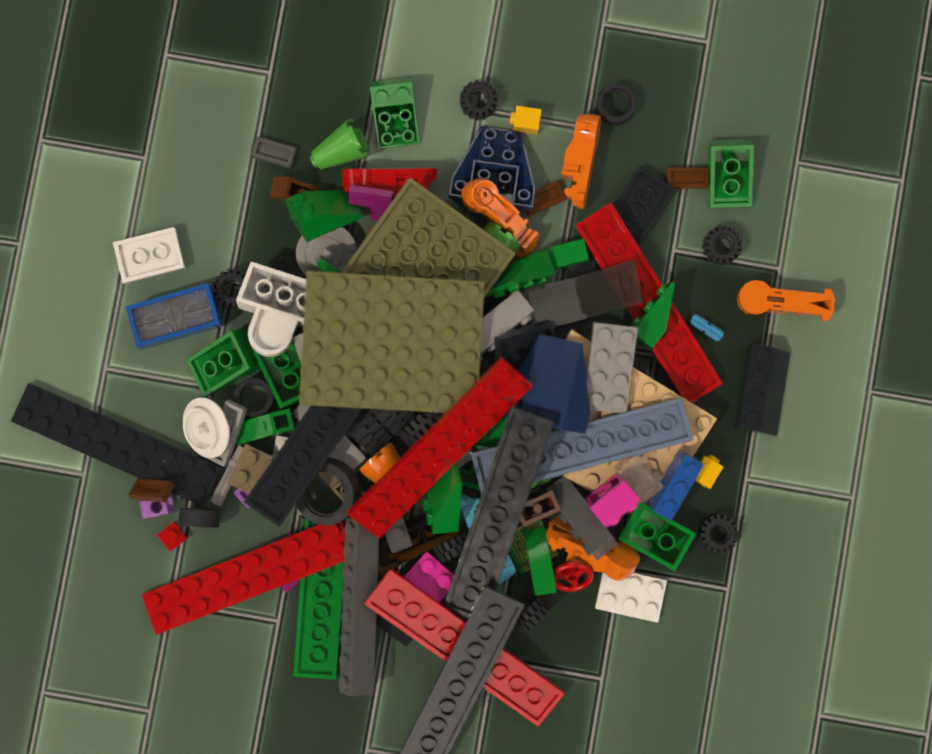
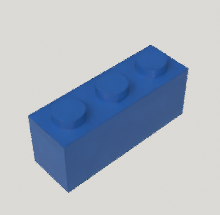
[647,449,704,521]

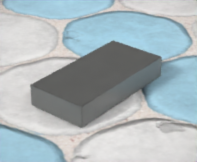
[251,136,297,169]

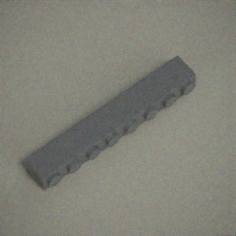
[339,518,379,696]

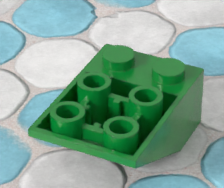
[370,77,420,149]
[485,250,555,299]

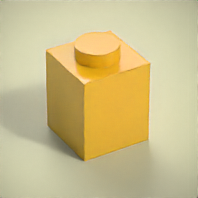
[510,106,542,135]
[695,454,723,489]

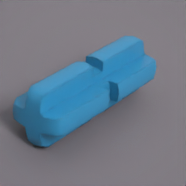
[689,314,724,341]

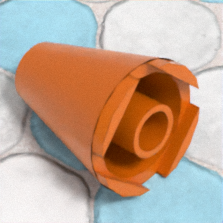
[359,442,401,483]

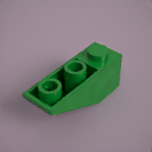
[630,281,675,349]
[235,408,296,446]

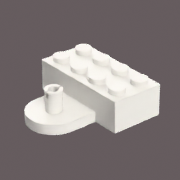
[236,262,306,357]

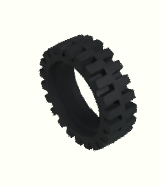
[399,411,445,448]

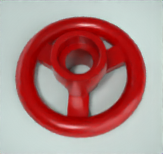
[553,561,594,592]

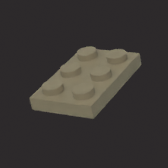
[227,444,274,493]

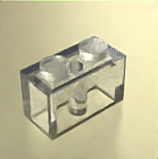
[614,454,664,503]

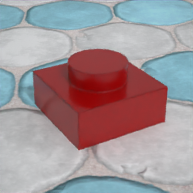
[157,522,188,552]

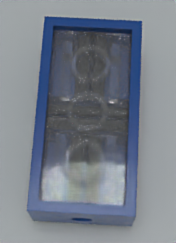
[126,283,224,350]

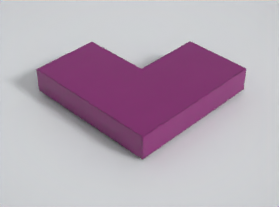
[349,185,393,221]

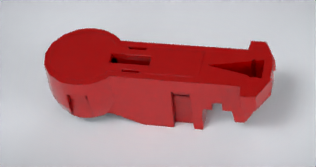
[342,168,437,197]

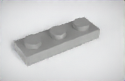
[208,400,247,467]

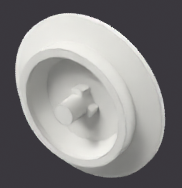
[183,397,230,458]

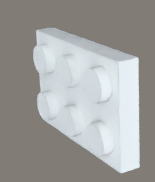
[113,227,186,284]
[595,572,667,623]

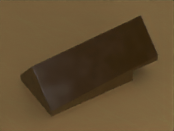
[378,512,459,575]

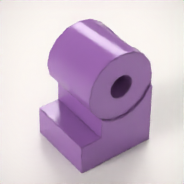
[139,494,176,519]

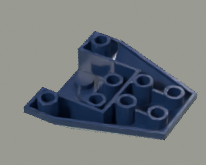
[448,126,535,214]
[503,334,590,434]

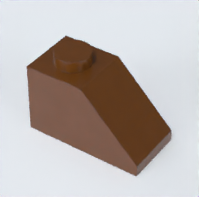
[269,177,321,203]
[520,491,561,527]

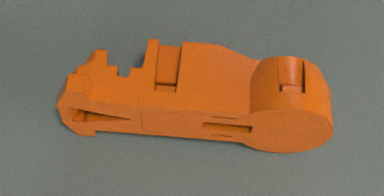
[561,113,601,209]
[461,178,540,258]
[737,280,836,322]
[546,516,640,581]

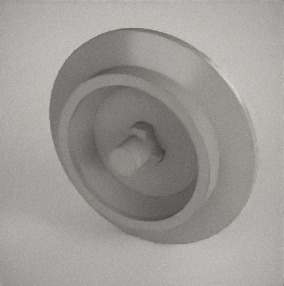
[296,227,357,276]

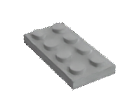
[586,322,638,413]

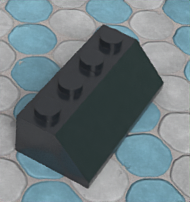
[734,344,790,436]

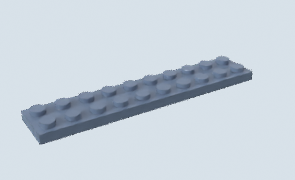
[471,398,694,494]

